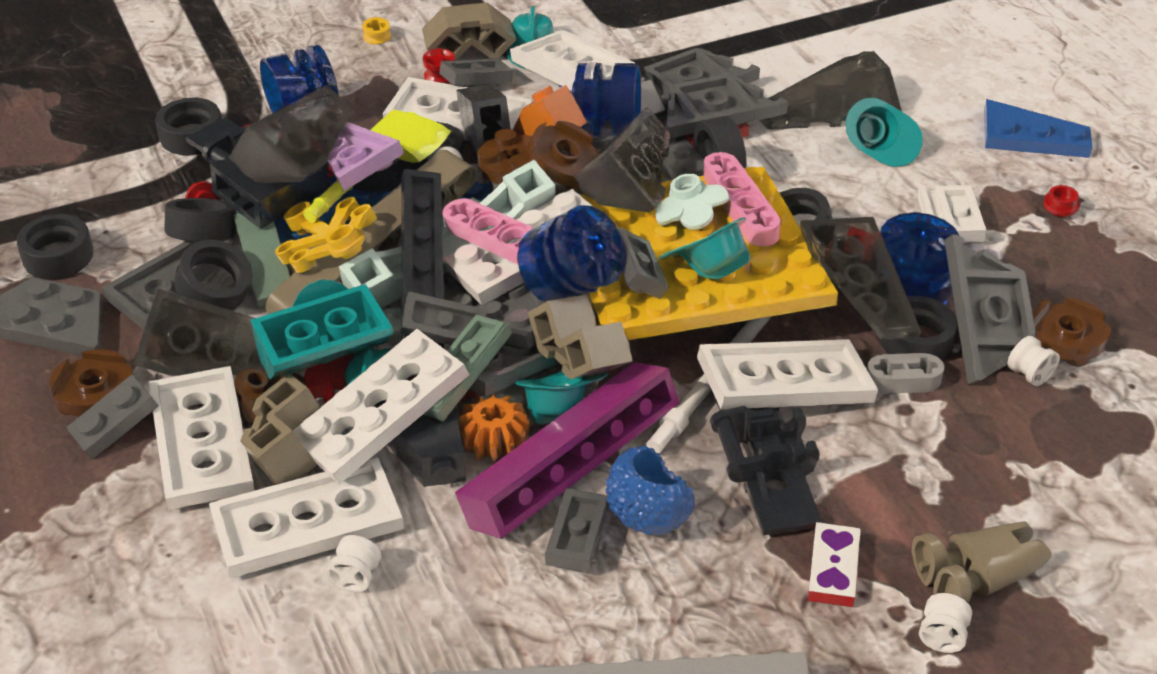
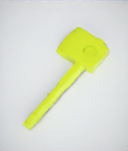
[303,109,451,223]

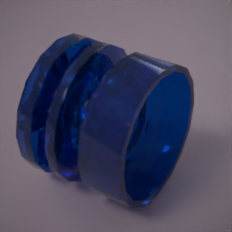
[260,44,340,127]
[571,63,641,137]
[517,205,626,302]
[872,212,960,305]

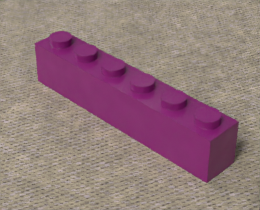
[455,362,680,539]

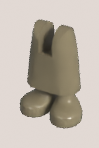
[911,521,1051,603]

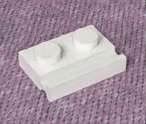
[918,185,986,243]

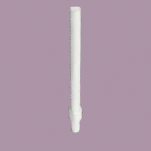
[646,316,772,453]

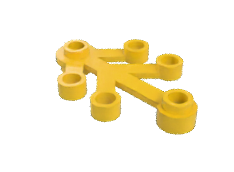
[275,197,377,273]

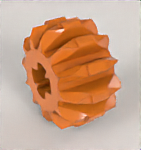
[458,393,530,463]

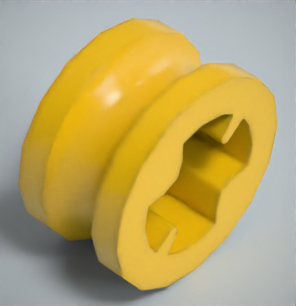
[362,17,391,44]

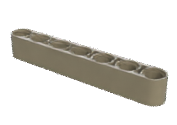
[266,150,477,314]

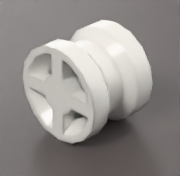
[1007,336,1060,386]
[326,535,382,593]
[919,593,972,653]

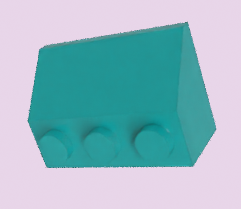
[250,284,394,380]

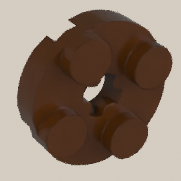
[528,121,602,190]
[477,129,532,184]
[1032,298,1111,367]
[49,349,134,417]

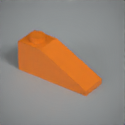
[513,85,587,136]

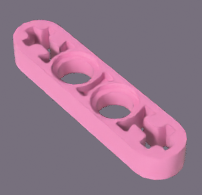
[704,152,781,246]
[442,198,561,273]

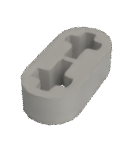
[867,353,944,394]

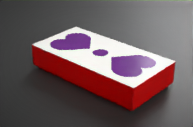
[808,522,860,607]

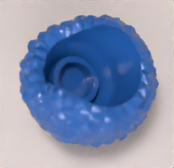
[606,446,695,535]

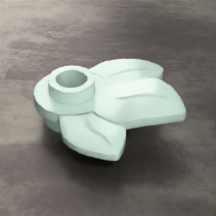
[656,174,729,230]

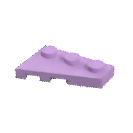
[315,121,404,191]

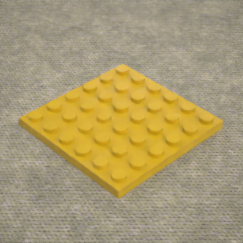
[560,167,838,340]

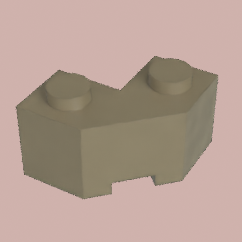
[422,3,516,61]
[527,294,633,380]
[240,373,321,485]

